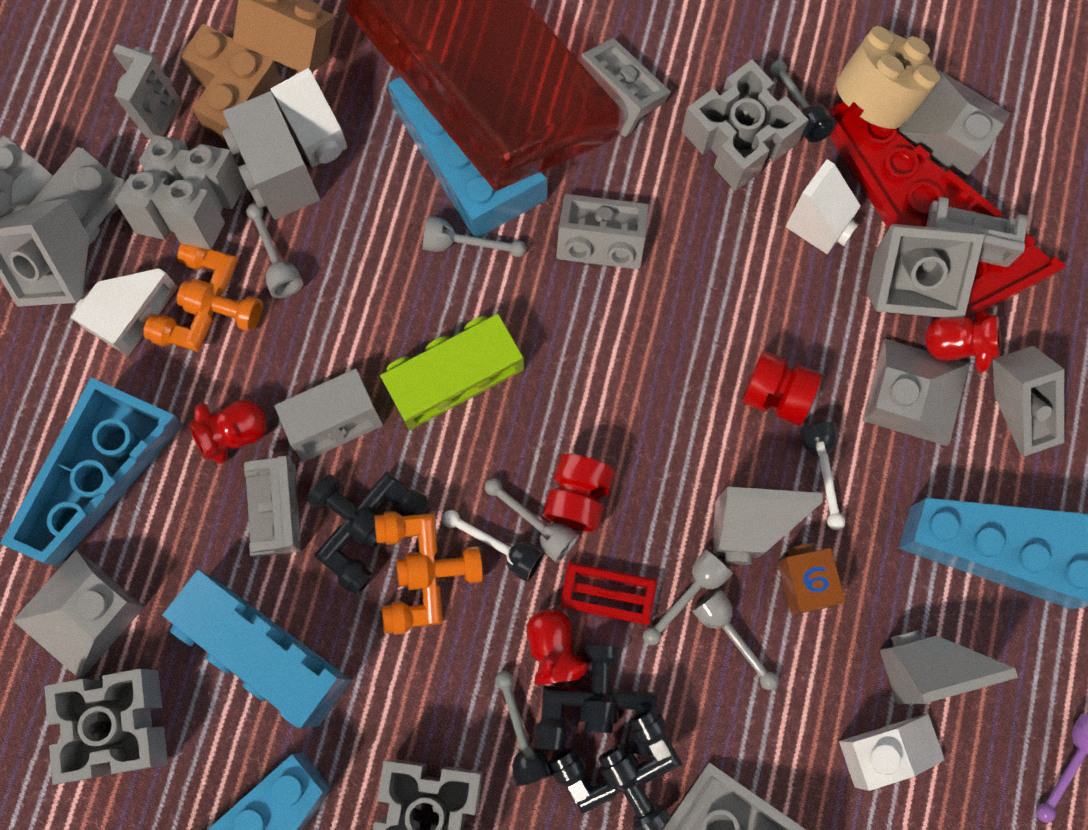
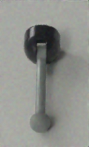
[770,60,837,142]
[495,671,553,787]

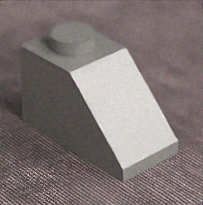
[993,346,1065,457]

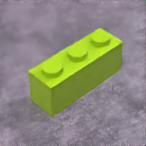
[380,314,524,431]

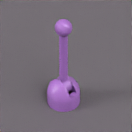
[1036,714,1088,823]

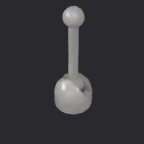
[246,203,303,298]
[422,216,526,257]
[484,478,579,563]
[643,549,733,645]
[692,588,779,690]

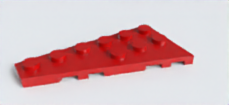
[829,102,1067,319]

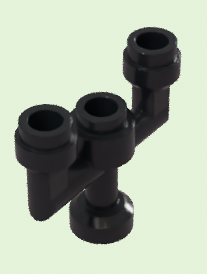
[307,471,433,596]
[535,645,657,755]
[549,707,683,830]

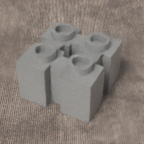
[681,59,809,191]
[115,135,246,250]
[44,669,168,785]
[373,759,483,830]

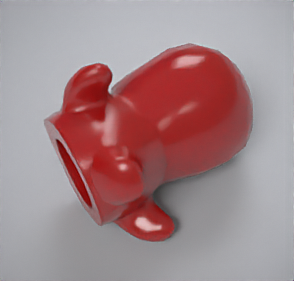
[925,311,1001,373]
[189,399,267,464]
[526,609,588,685]

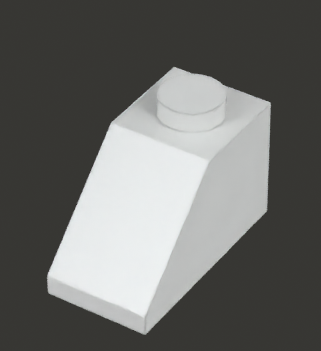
[270,68,348,168]
[785,159,861,255]
[71,268,178,356]
[839,714,945,791]

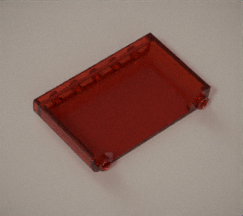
[345,0,619,192]

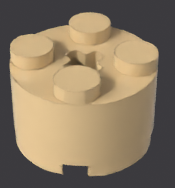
[836,26,940,129]

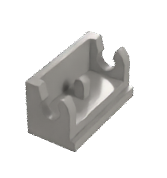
[926,196,1027,267]
[274,368,383,462]
[244,456,302,558]

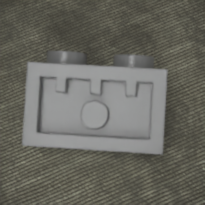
[569,38,671,137]
[112,44,182,139]
[29,147,126,245]
[556,194,648,269]

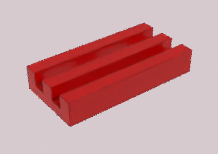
[560,562,658,626]

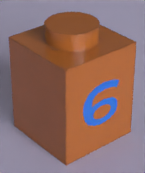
[778,543,846,616]

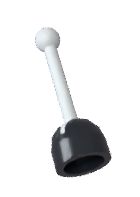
[800,422,845,531]
[442,510,545,582]

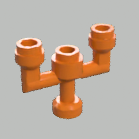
[143,243,263,352]
[374,511,482,635]

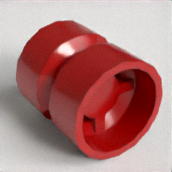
[741,350,822,426]
[542,453,616,533]

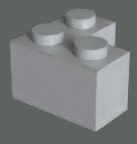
[222,91,320,220]

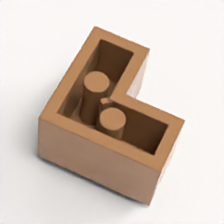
[233,0,336,73]
[180,23,283,143]

